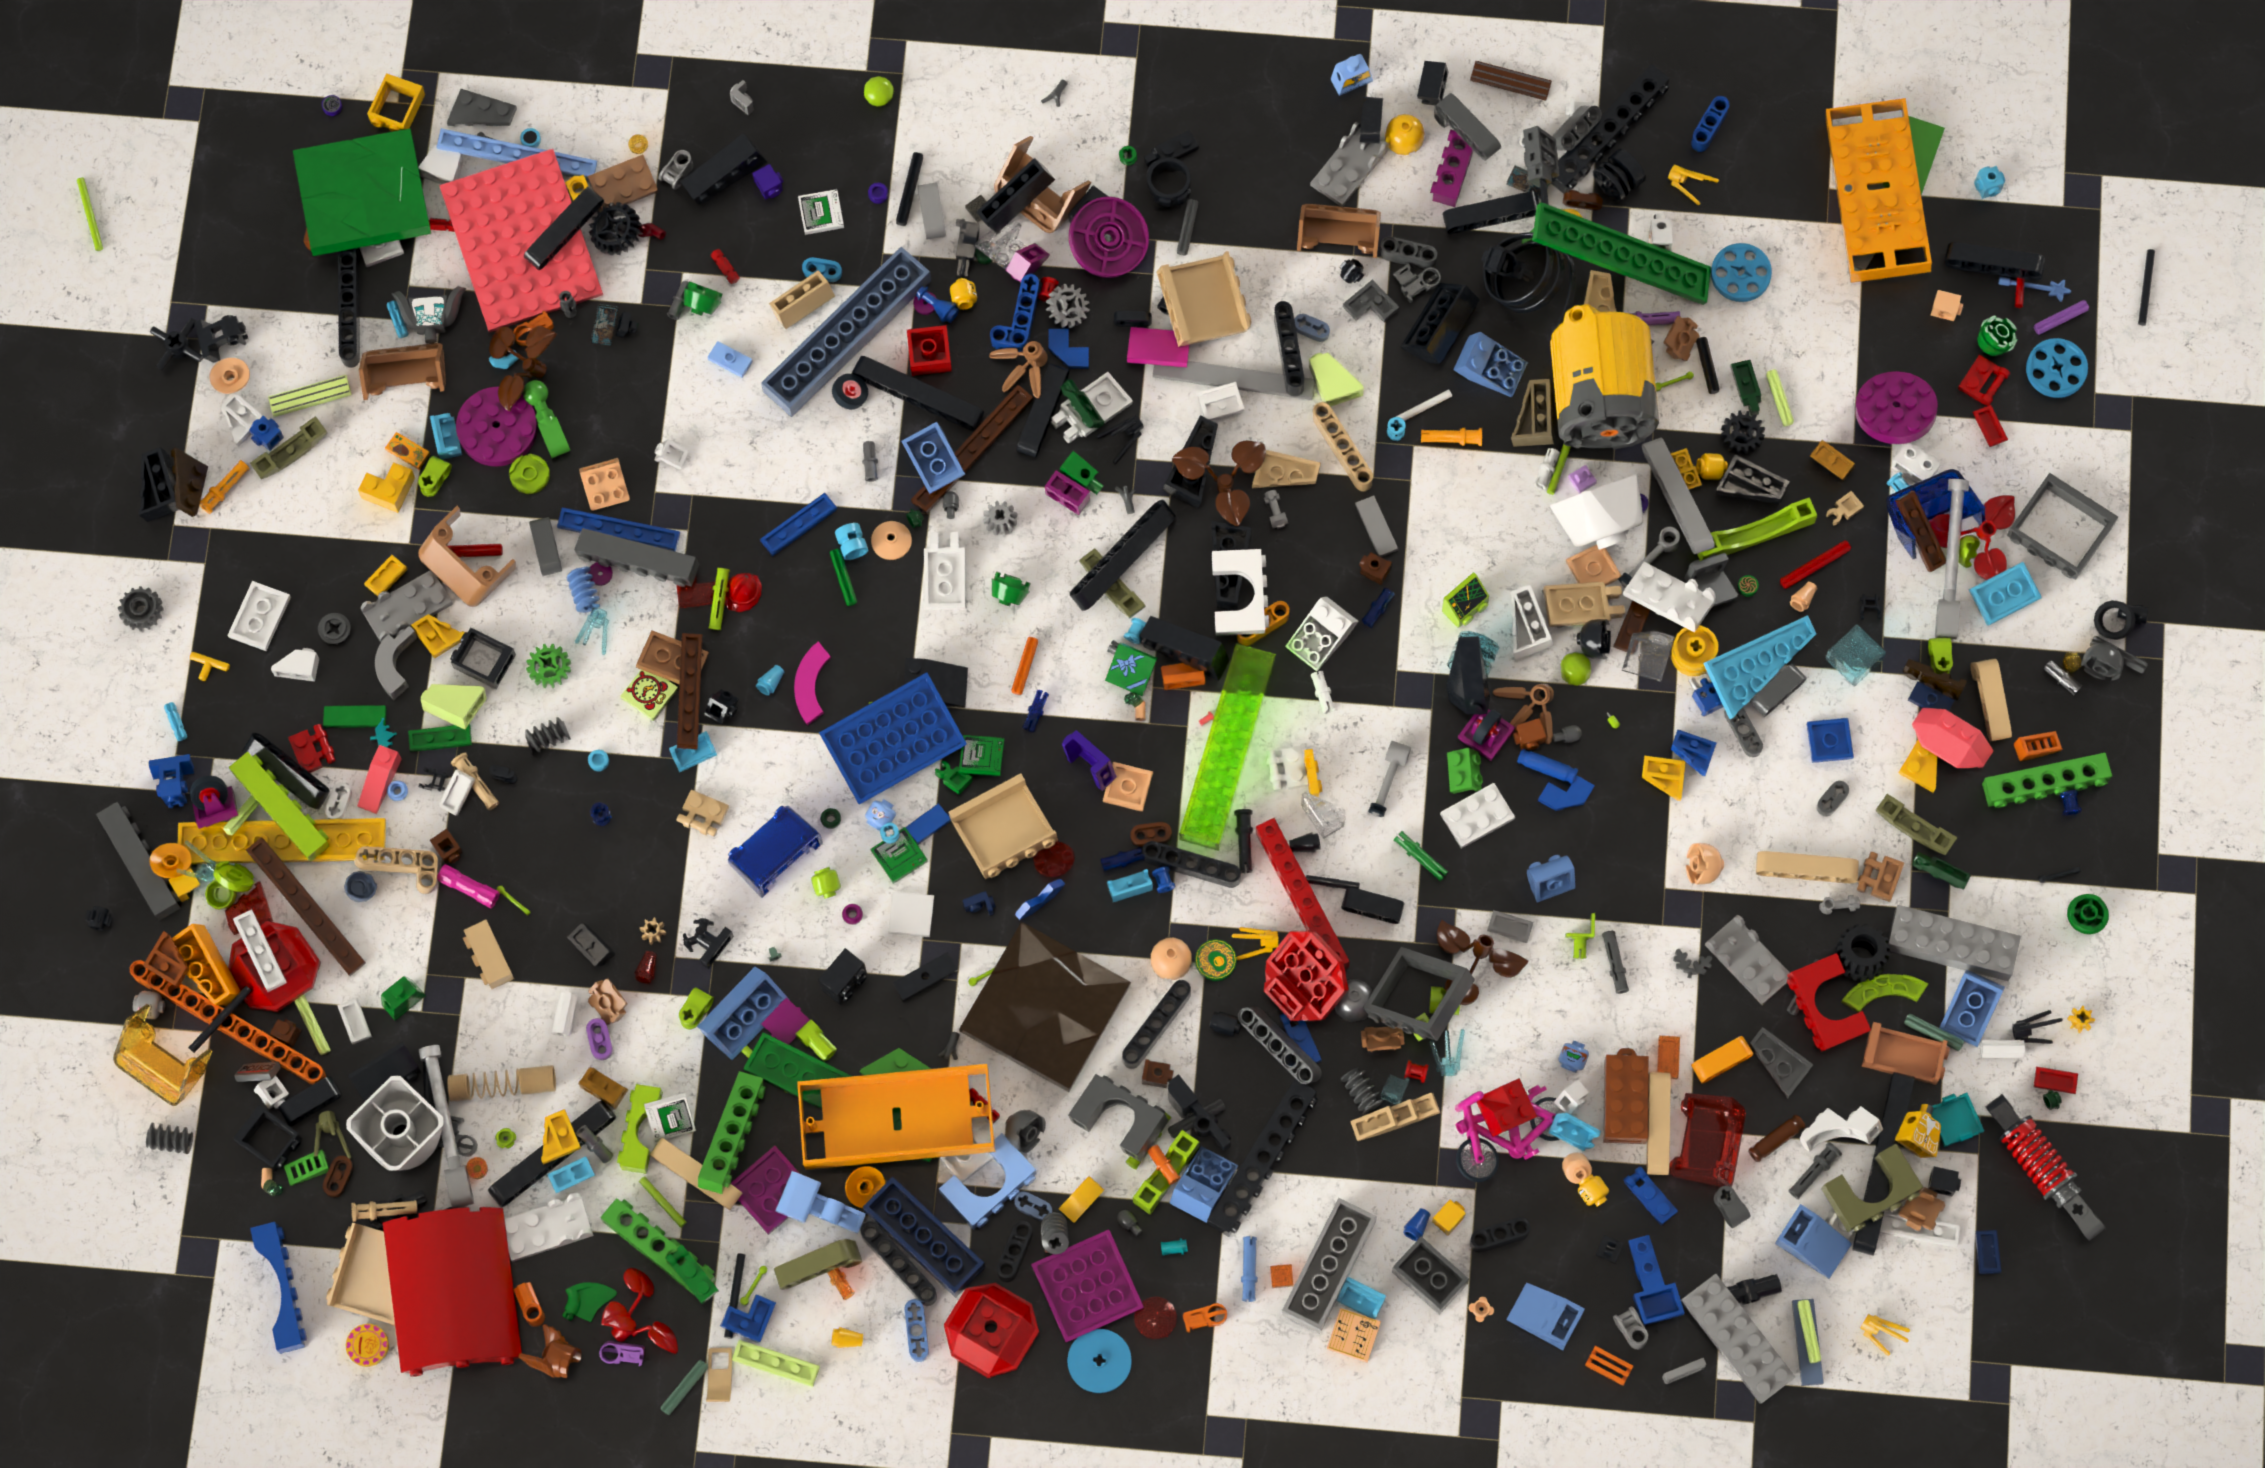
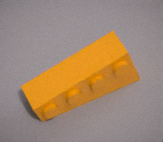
[172,924,240,1006]

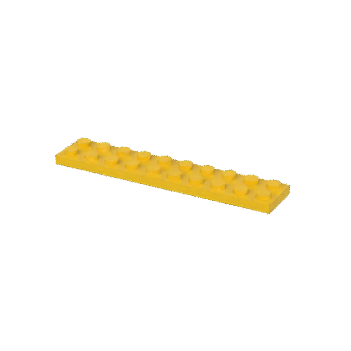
[177,818,386,864]

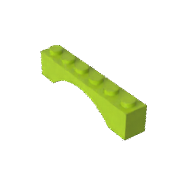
[1697,497,1817,561]

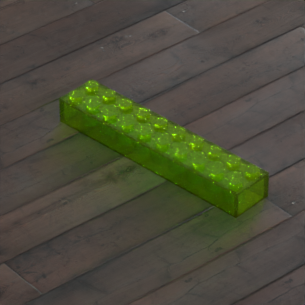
[1179,643,1276,851]

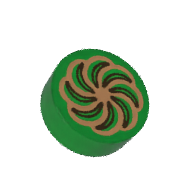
[1737,575,1759,597]

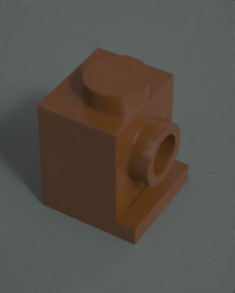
[1359,552,1392,585]
[430,829,463,864]
[270,1019,302,1049]
[1142,1059,1174,1088]

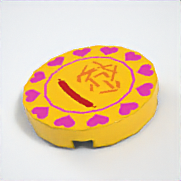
[345,1324,389,1367]

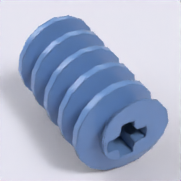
[566,567,600,613]

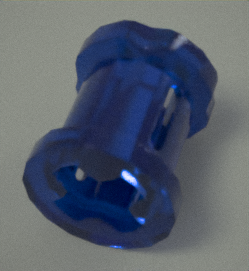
[2060,790,2082,815]
[590,802,611,826]

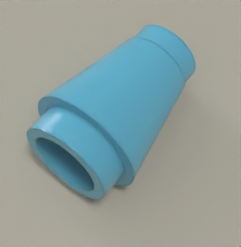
[756,665,785,695]

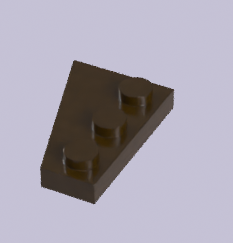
[171,447,208,517]
[1903,659,1967,700]

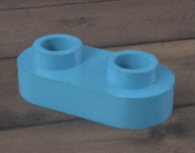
[802,257,842,282]

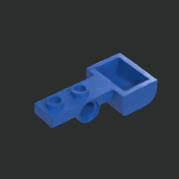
[1628,1235,1685,1326]

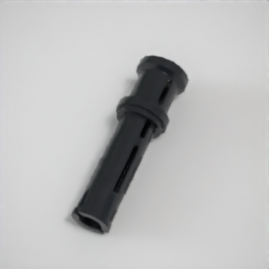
[1234,809,1253,873]

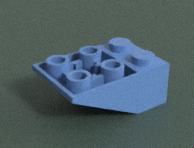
[1453,332,1528,397]
[1169,1146,1238,1223]
[1775,1204,1852,1279]
[1506,1282,1585,1350]

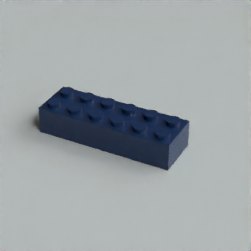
[863,1176,985,1298]

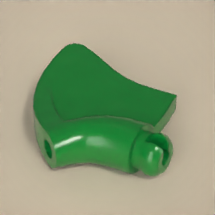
[562,1282,617,1322]

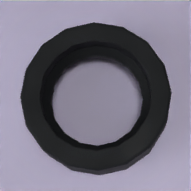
[2094,600,2135,640]

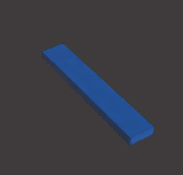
[557,507,680,552]

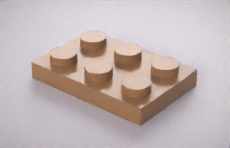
[588,154,658,210]
[636,630,709,684]

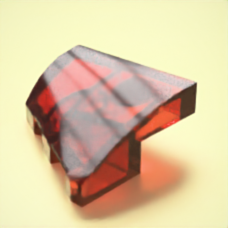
[225,881,273,935]

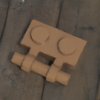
[1857,852,1904,902]

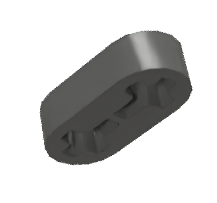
[1817,781,1849,816]

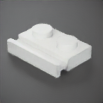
[1197,382,1244,420]

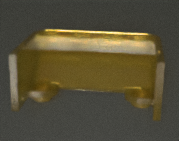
[113,1004,212,1106]

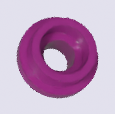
[842,904,863,925]

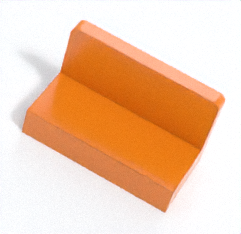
[1161,663,1205,690]

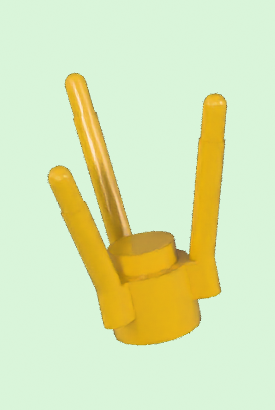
[1668,165,1719,205]
[1232,927,1278,960]
[1861,1314,1910,1356]

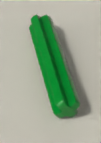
[830,549,857,606]

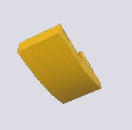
[1671,448,1702,489]
[1059,1176,1104,1223]

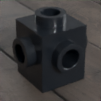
[704,689,739,724]

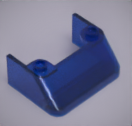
[1886,469,1986,559]

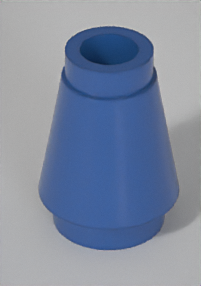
[1403,1208,1431,1241]

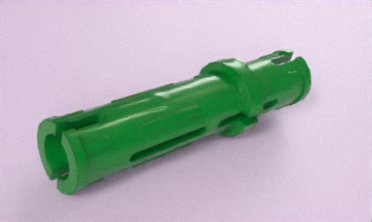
[1393,831,1449,881]

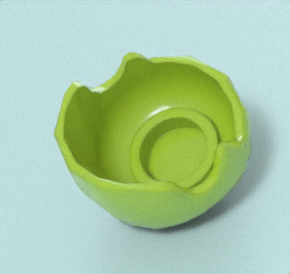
[864,76,894,107]
[1958,535,1980,568]
[1560,652,1591,686]
[205,879,237,910]

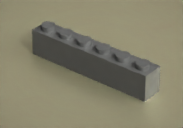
[574,528,700,587]
[96,801,181,921]

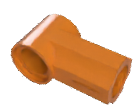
[513,1282,545,1327]

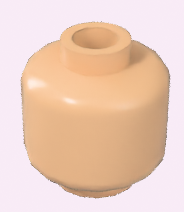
[1562,1152,1592,1184]

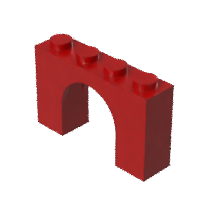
[1787,953,1871,1052]

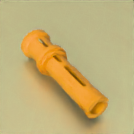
[1421,428,1482,446]
[199,460,250,514]

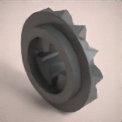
[318,613,351,645]

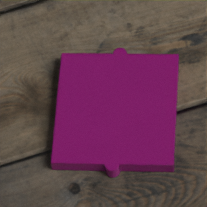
[761,998,810,1045]

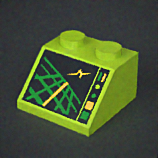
[1442,572,1489,628]

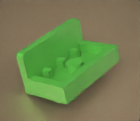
[1447,748,1483,794]

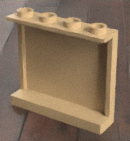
[1156,251,1251,347]
[948,774,1058,879]
[326,1223,395,1326]

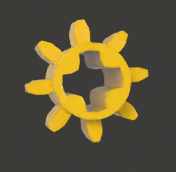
[2067,1006,2095,1033]

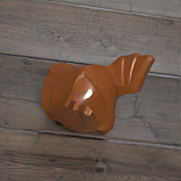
[519,1324,582,1378]

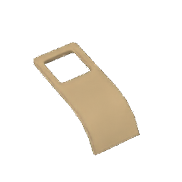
[706,1348,732,1402]

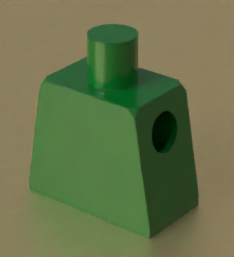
[1059,451,1104,495]
[381,976,426,1021]

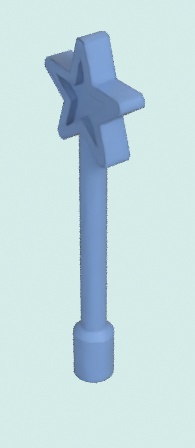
[1998,277,2071,302]

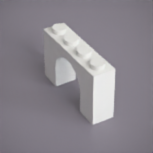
[1212,549,1269,636]

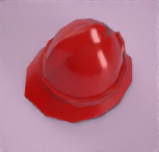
[725,573,762,612]

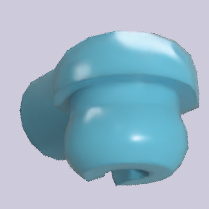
[489,350,519,369]

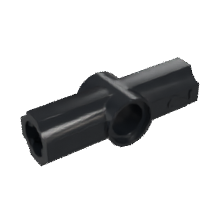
[1727,1274,1782,1305]

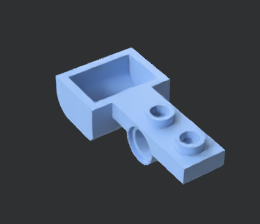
[775,1171,866,1234]

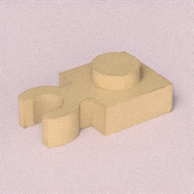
[1826,491,1864,525]

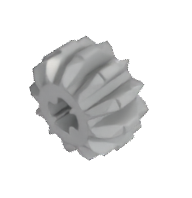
[983,501,1017,536]

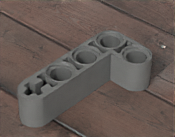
[1434,93,1501,160]

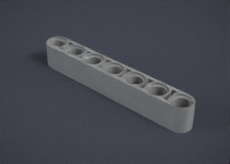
[1642,437,1715,554]

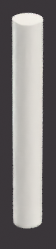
[1396,389,1452,421]

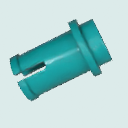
[1161,1238,1188,1256]

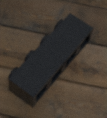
[976,158,1055,233]

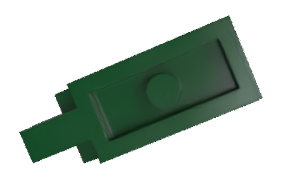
[1730,360,1761,416]
[1060,380,1105,428]
[1912,852,1971,890]

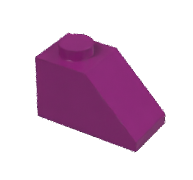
[1005,243,1050,282]

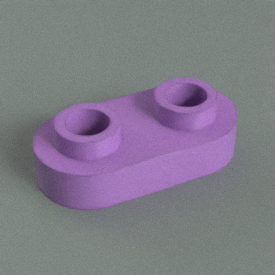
[586,1018,613,1060]

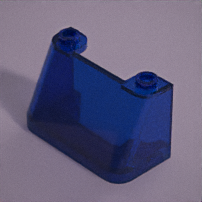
[728,806,823,898]

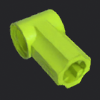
[795,1020,837,1062]

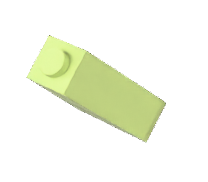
[1309,353,1364,407]
[421,684,487,729]

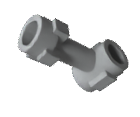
[1264,490,1288,529]
[1819,895,1860,915]

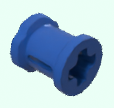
[1152,866,1176,893]

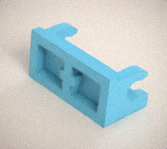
[430,413,462,460]
[669,731,717,772]
[1107,869,1153,902]
[1549,1113,1601,1151]
[547,1156,595,1193]
[1337,1277,1386,1320]

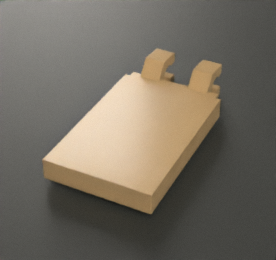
[1543,582,1625,627]

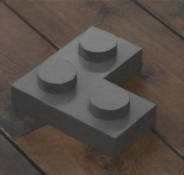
[1343,279,1399,322]

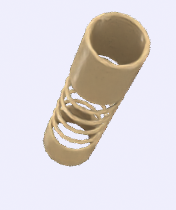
[447,1065,556,1102]

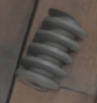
[525,717,571,755]
[1341,1067,1384,1115]
[146,1122,193,1154]
[1041,1212,1069,1255]

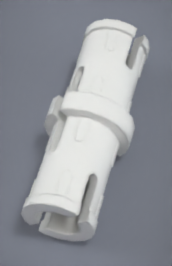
[1534,448,1560,490]
[1311,671,1335,714]

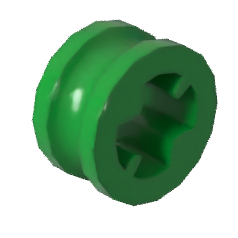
[1119,146,1137,166]

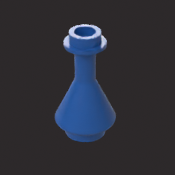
[916,286,959,323]

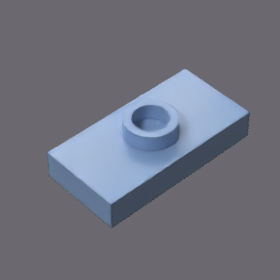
[707,341,753,378]

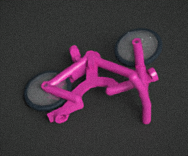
[1455,1085,1564,1182]

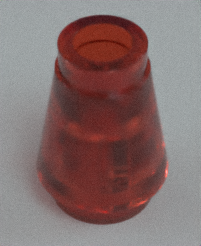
[634,951,657,984]

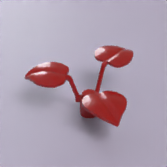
[1929,495,2015,580]
[602,1267,678,1354]

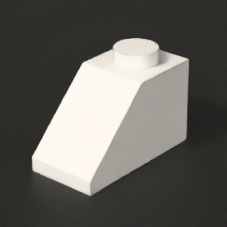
[271,648,319,682]

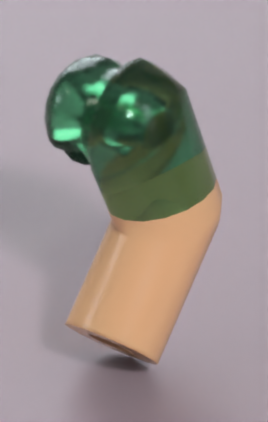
[1124,692,1146,721]
[261,1168,283,1196]

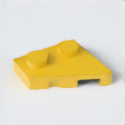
[411,614,465,658]

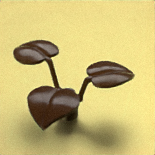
[489,326,557,412]
[1172,440,1266,526]
[1436,920,1529,1005]

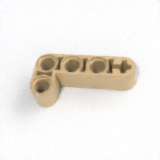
[1970,659,2012,741]
[354,846,438,894]

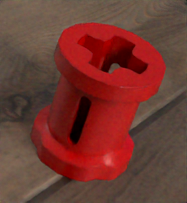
[1037,277,1059,302]
[1404,1060,1429,1083]

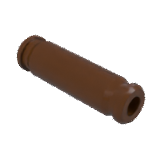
[1748,1115,1806,1162]

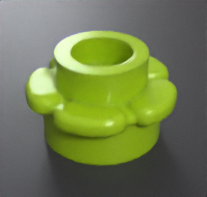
[495,1128,516,1148]

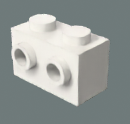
[1891,443,1941,489]

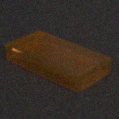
[1657,1035,1680,1079]

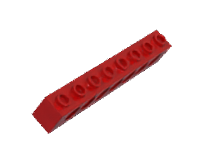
[1255,818,1350,970]

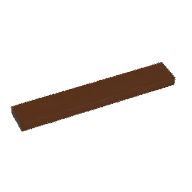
[677,633,703,749]

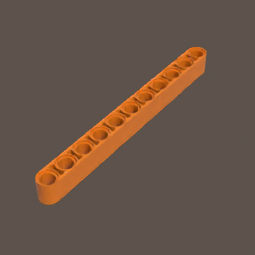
[130,960,326,1085]

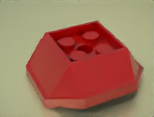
[228,921,321,1012]
[1264,930,1349,1021]
[944,1283,1039,1378]

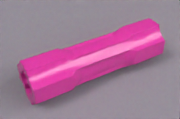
[437,864,500,909]

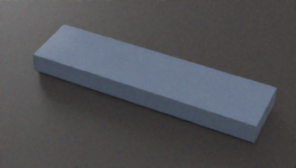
[1792,1299,1824,1386]

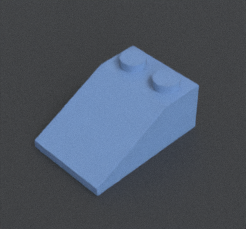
[901,422,965,494]
[1939,970,2005,1047]

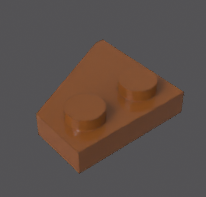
[143,931,189,987]

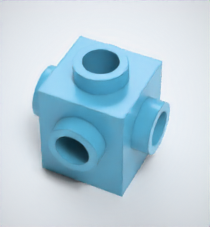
[1974,166,2005,199]

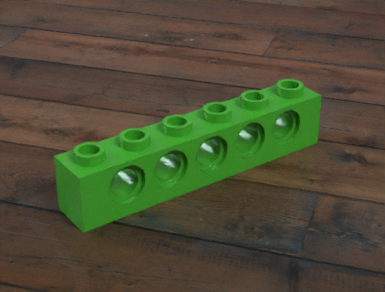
[1982,753,2112,808]
[698,1071,766,1194]
[600,1198,716,1296]

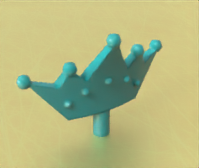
[370,718,397,748]

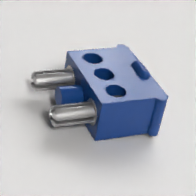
[1688,671,1724,717]

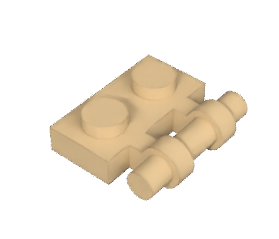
[677,790,729,837]

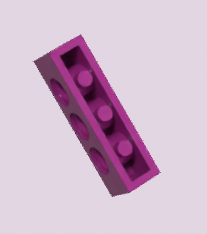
[1430,129,1474,207]

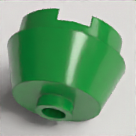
[684,281,723,316]
[1977,315,2018,356]
[992,571,1031,606]
[2067,894,2109,934]

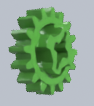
[526,644,571,688]

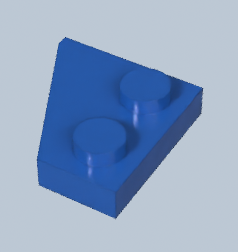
[1671,729,1717,776]

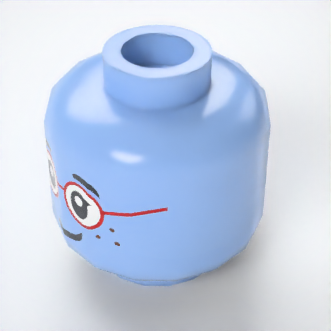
[865,799,896,831]

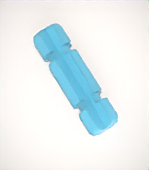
[386,300,409,338]
[164,702,187,741]

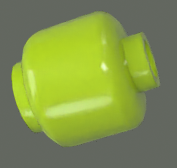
[811,867,841,899]

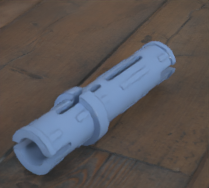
[1241,1236,1258,1302]

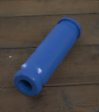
[1517,749,1578,784]

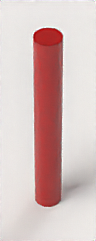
[2015,278,2025,308]

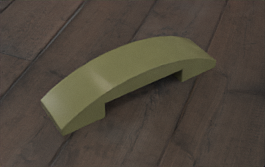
[250,416,328,479]
[1079,548,1146,619]
[1876,794,1957,855]

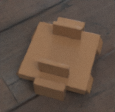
[1663,316,1700,361]
[588,978,628,1025]
[1361,1026,1404,1052]
[1898,1187,1945,1231]

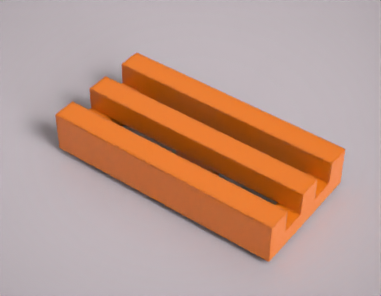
[1585,1346,1633,1386]

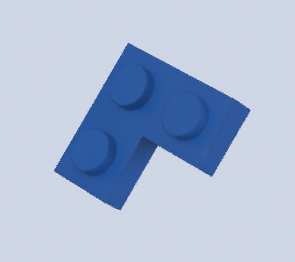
[720,1294,776,1343]

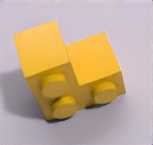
[358,462,415,513]

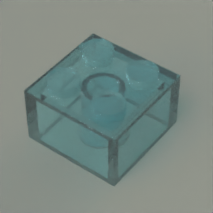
[1825,624,1886,687]

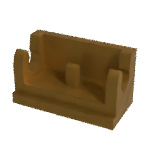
[1810,440,1855,480]
[578,1067,628,1109]

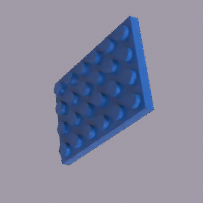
[818,672,967,805]

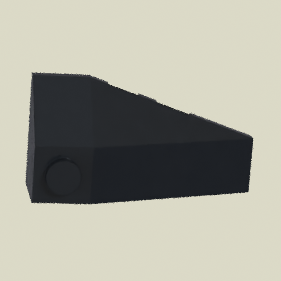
[1446,636,1490,714]

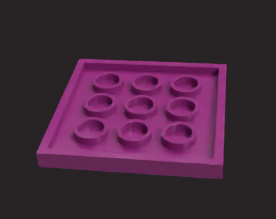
[1031,1229,1144,1343]

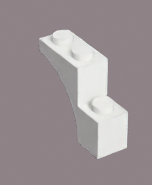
[1800,1106,1883,1152]

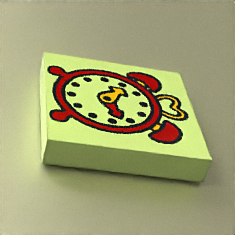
[620,670,678,721]

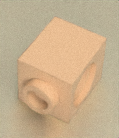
[1931,290,1963,321]

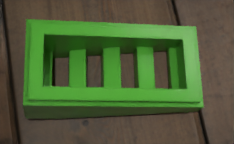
[284,1149,330,1186]

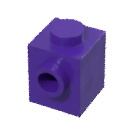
[752,164,784,200]

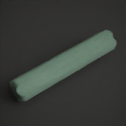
[1904,1014,1964,1051]
[661,1360,708,1415]

